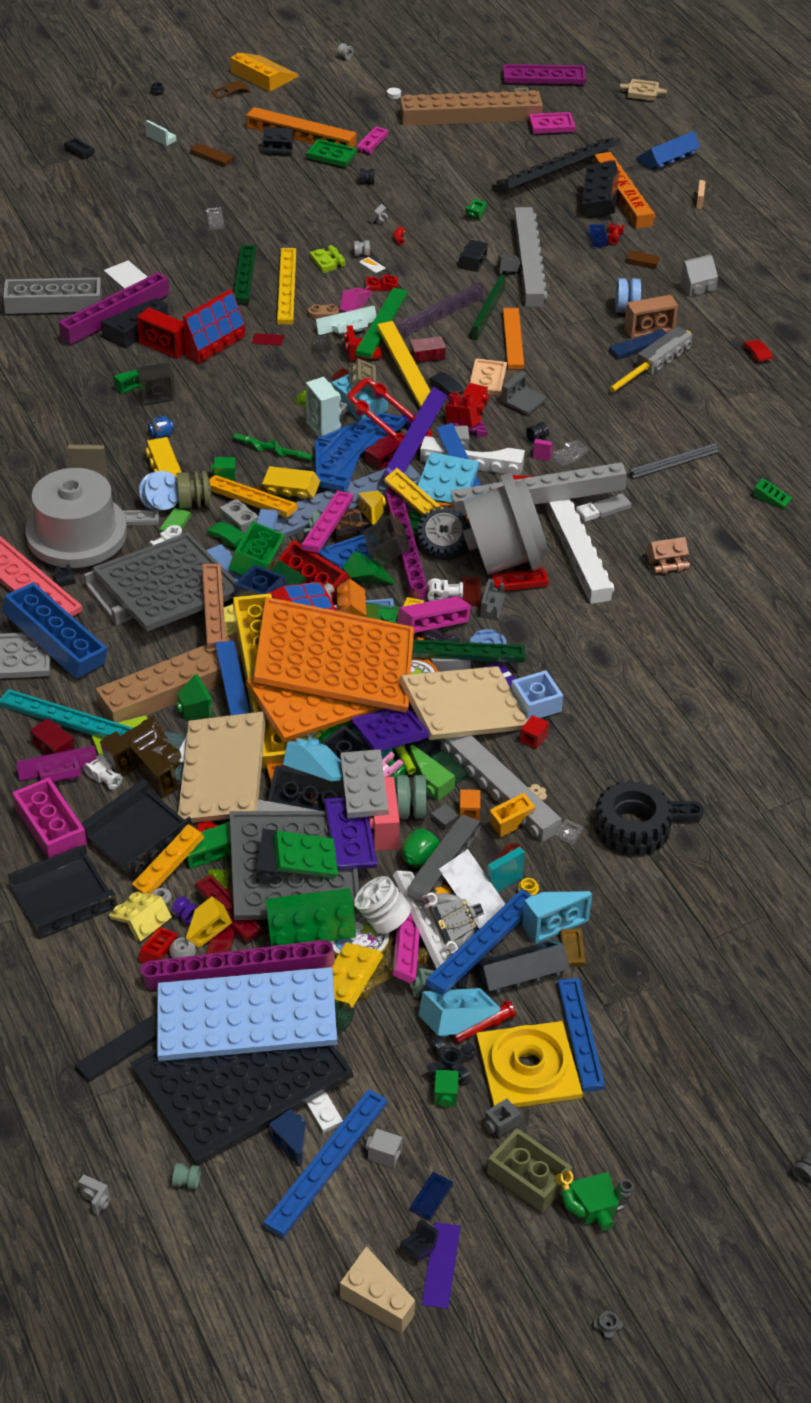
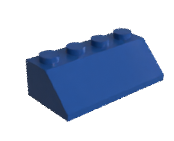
[636,131,700,169]

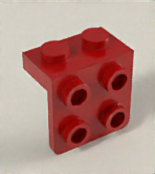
[343,325,381,361]

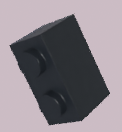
[459,240,488,272]

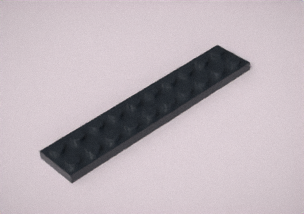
[492,137,621,191]

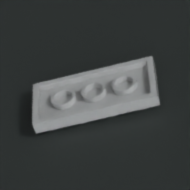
[341,749,389,818]

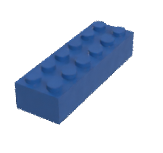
[2,582,108,679]

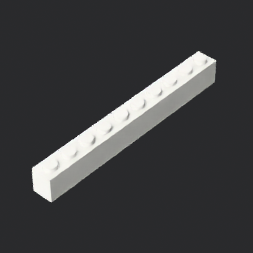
[542,499,614,604]

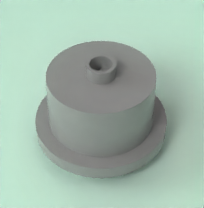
[26,468,127,569]
[463,472,550,575]

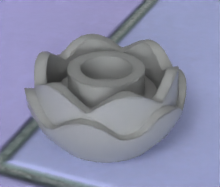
[169,938,196,958]

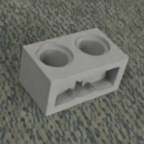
[220,499,258,534]

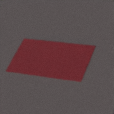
[252,333,284,346]

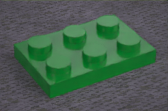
[306,139,357,167]
[273,830,338,879]

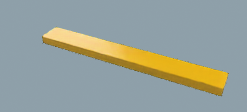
[277,248,296,325]
[377,321,440,413]

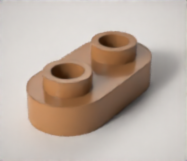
[308,304,340,319]

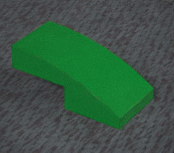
[207,521,245,547]

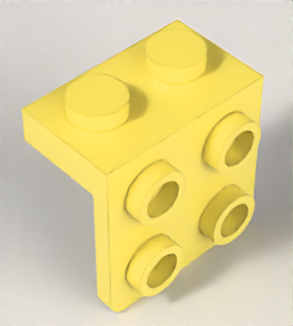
[109,892,172,941]

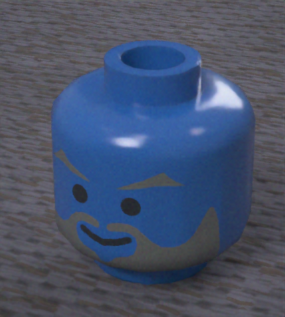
[148,416,174,439]

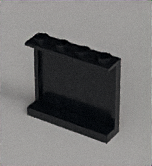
[81,779,192,877]
[8,844,117,940]

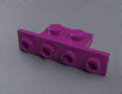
[16,746,96,783]

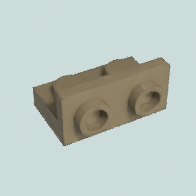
[349,359,376,390]

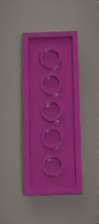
[503,64,586,85]

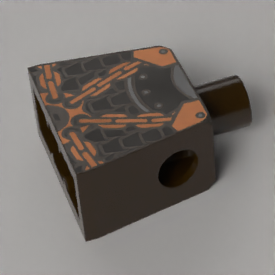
[334,509,373,543]

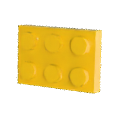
[332,942,383,1008]

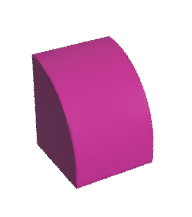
[533,439,553,461]

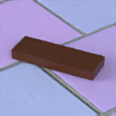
[190,143,233,167]

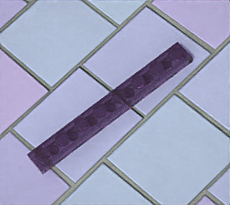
[395,282,484,338]

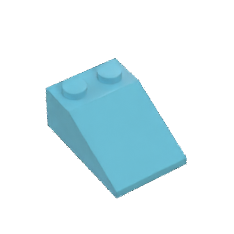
[283,738,343,781]
[522,891,592,944]
[419,988,500,1037]

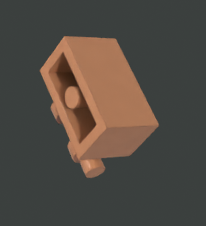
[646,537,690,574]

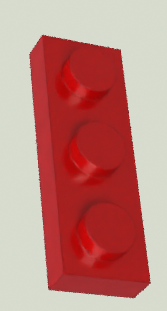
[492,569,549,591]

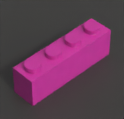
[397,596,471,633]

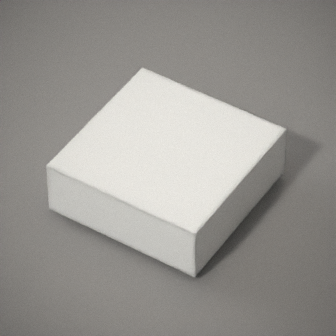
[576,502,600,522]

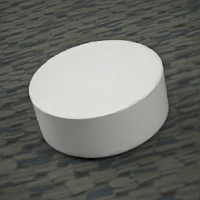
[387,88,401,99]

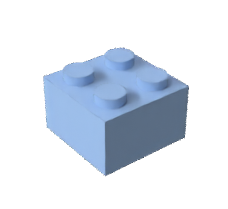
[511,670,563,719]

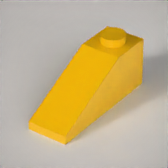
[358,491,386,524]

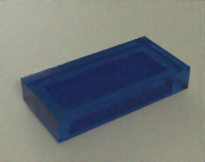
[410,1172,453,1221]

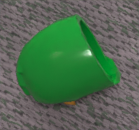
[400,828,440,869]

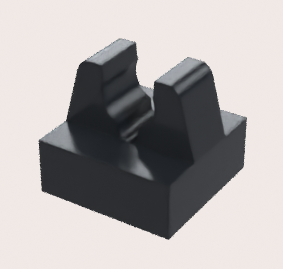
[54,564,76,587]

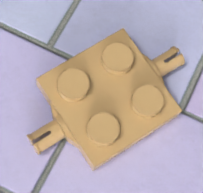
[620,79,667,101]

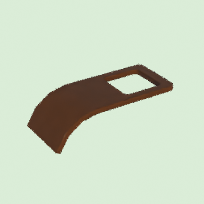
[212,81,251,99]

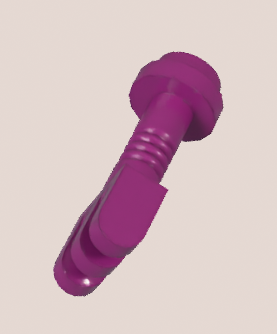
[453,422,488,437]

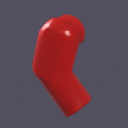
[392,226,406,245]

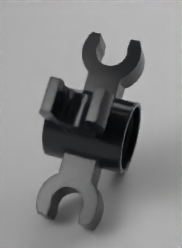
[426,1037,475,1086]

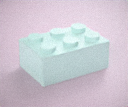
[306,377,341,437]

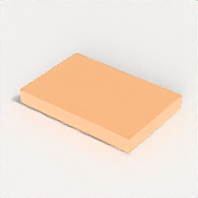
[470,359,507,396]

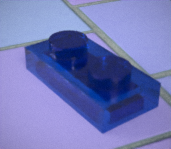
[589,224,608,247]

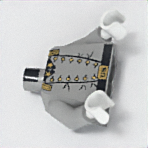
[422,893,484,957]

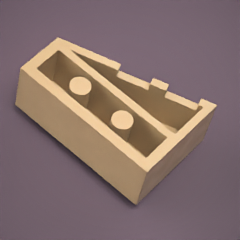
[340,1246,415,1334]

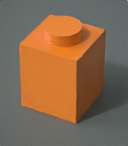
[459,790,480,821]

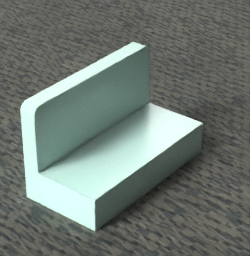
[145,120,177,146]

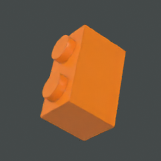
[337,579,367,617]

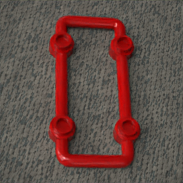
[347,378,432,452]

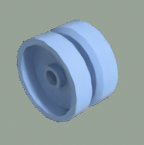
[615,278,641,313]

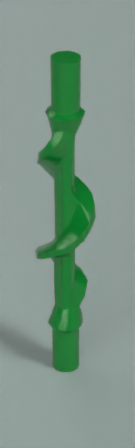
[233,433,313,461]

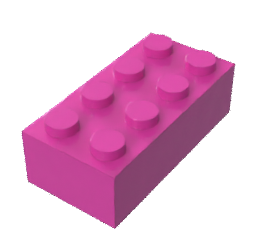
[12,777,87,859]

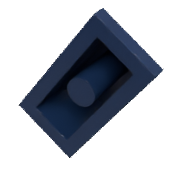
[269,1109,306,1167]

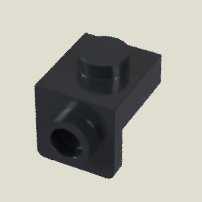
[399,1220,439,1262]

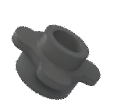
[594,1311,623,1339]

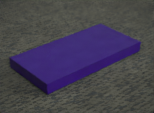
[324,798,377,870]

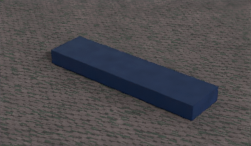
[609,329,667,359]

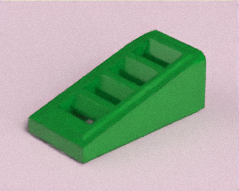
[113,368,149,394]
[753,478,792,509]

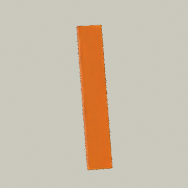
[503,308,524,369]

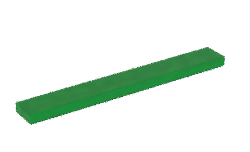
[356,288,408,359]

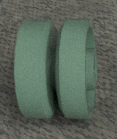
[395,775,426,819]

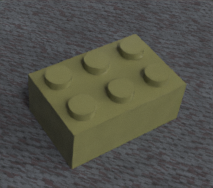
[487,1128,573,1213]

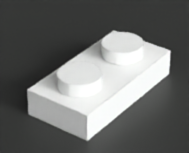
[305,1093,343,1133]

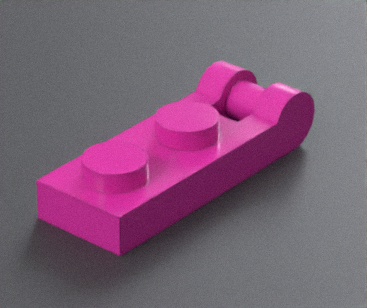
[357,126,388,154]

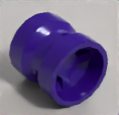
[171,896,198,925]

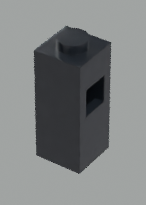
[256,829,280,884]

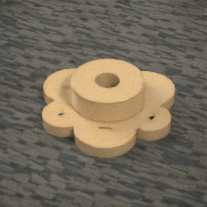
[528,784,547,801]

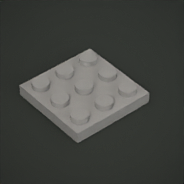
[0,633,50,679]

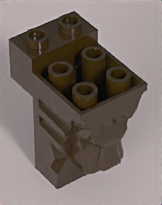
[100,715,182,799]

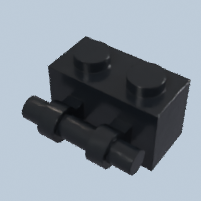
[263,127,294,156]

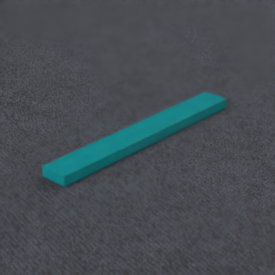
[0,689,133,739]

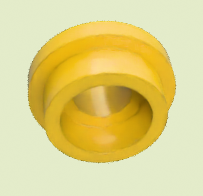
[518,878,539,895]

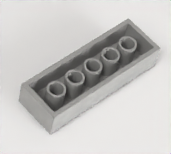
[3,277,102,314]

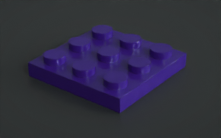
[351,708,429,752]

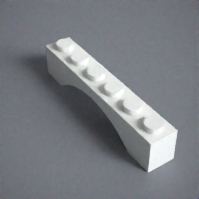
[420,436,525,475]

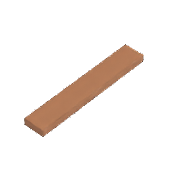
[202,564,226,648]

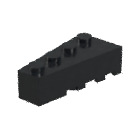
[101,298,168,349]

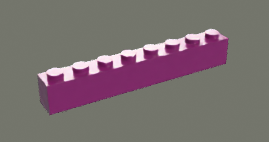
[59,272,169,344]

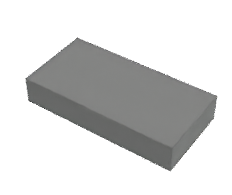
[593,493,632,518]

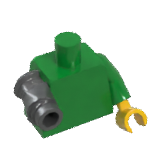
[555,1170,634,1231]

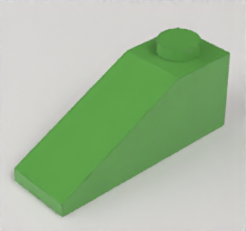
[409,744,455,801]

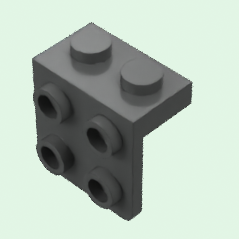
[501,371,546,414]

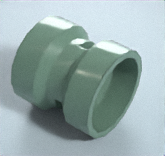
[172,1162,201,1190]

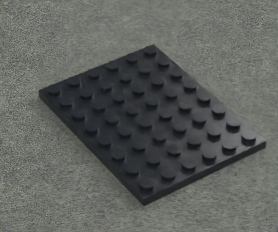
[130,1045,354,1166]

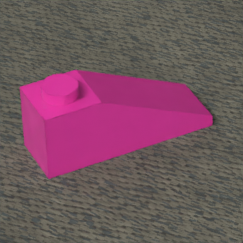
[340,288,372,312]

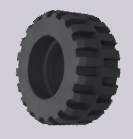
[594,780,673,856]

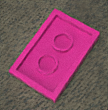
[529,112,575,134]

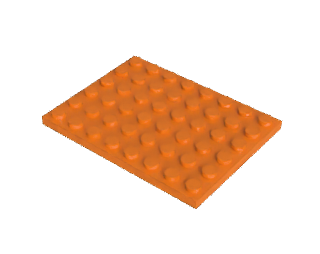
[253,597,414,713]

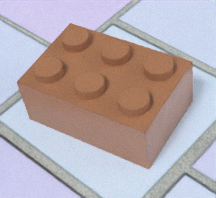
[624,295,678,339]

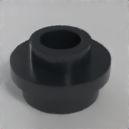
[150,82,164,95]

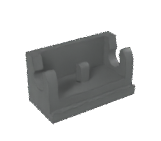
[480,579,505,621]

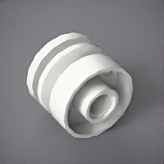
[354,876,411,934]

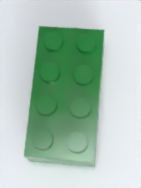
[228,521,285,575]
[265,888,356,946]

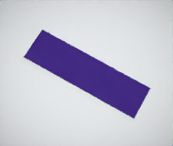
[422,1222,461,1309]

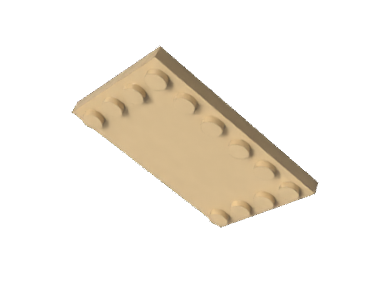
[399,667,528,740]
[178,712,266,823]

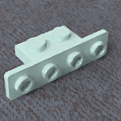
[315,306,376,335]

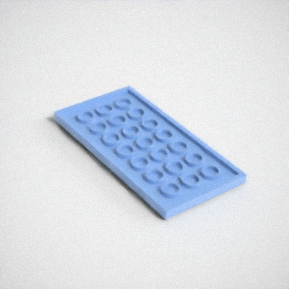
[158,967,338,1061]

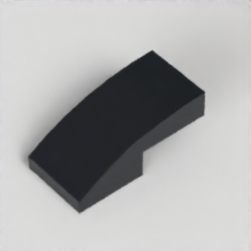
[429,371,465,397]

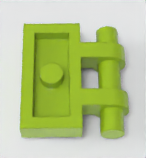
[310,245,346,273]

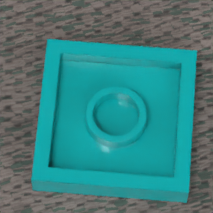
[486,847,525,892]

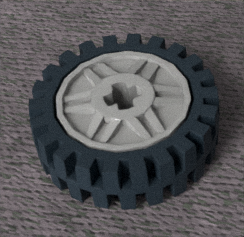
[418,506,470,560]

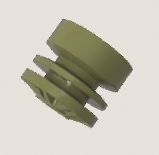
[176,471,211,509]

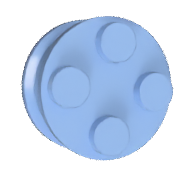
[139,471,179,511]

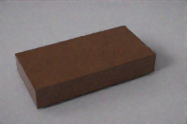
[626,250,660,269]

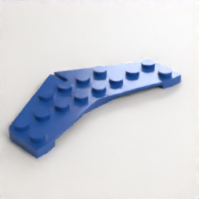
[315,413,406,492]

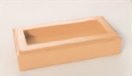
[696,180,705,209]

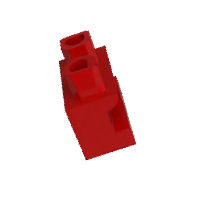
[445,392,482,427]

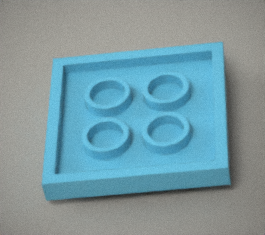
[418,452,480,504]

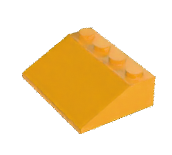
[230,53,298,92]

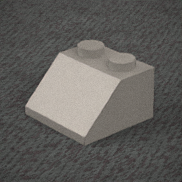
[680,254,718,297]

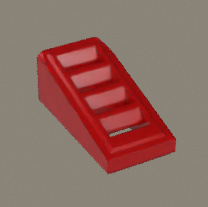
[139,927,178,964]

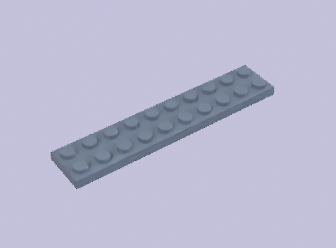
[258,464,421,538]

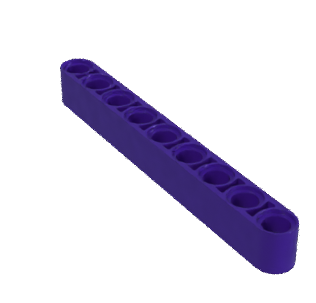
[381,386,447,480]

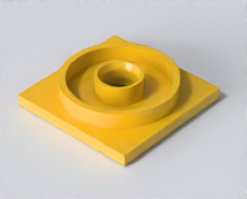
[476,1021,583,1108]

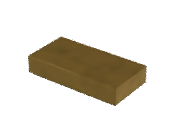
[560,929,586,967]

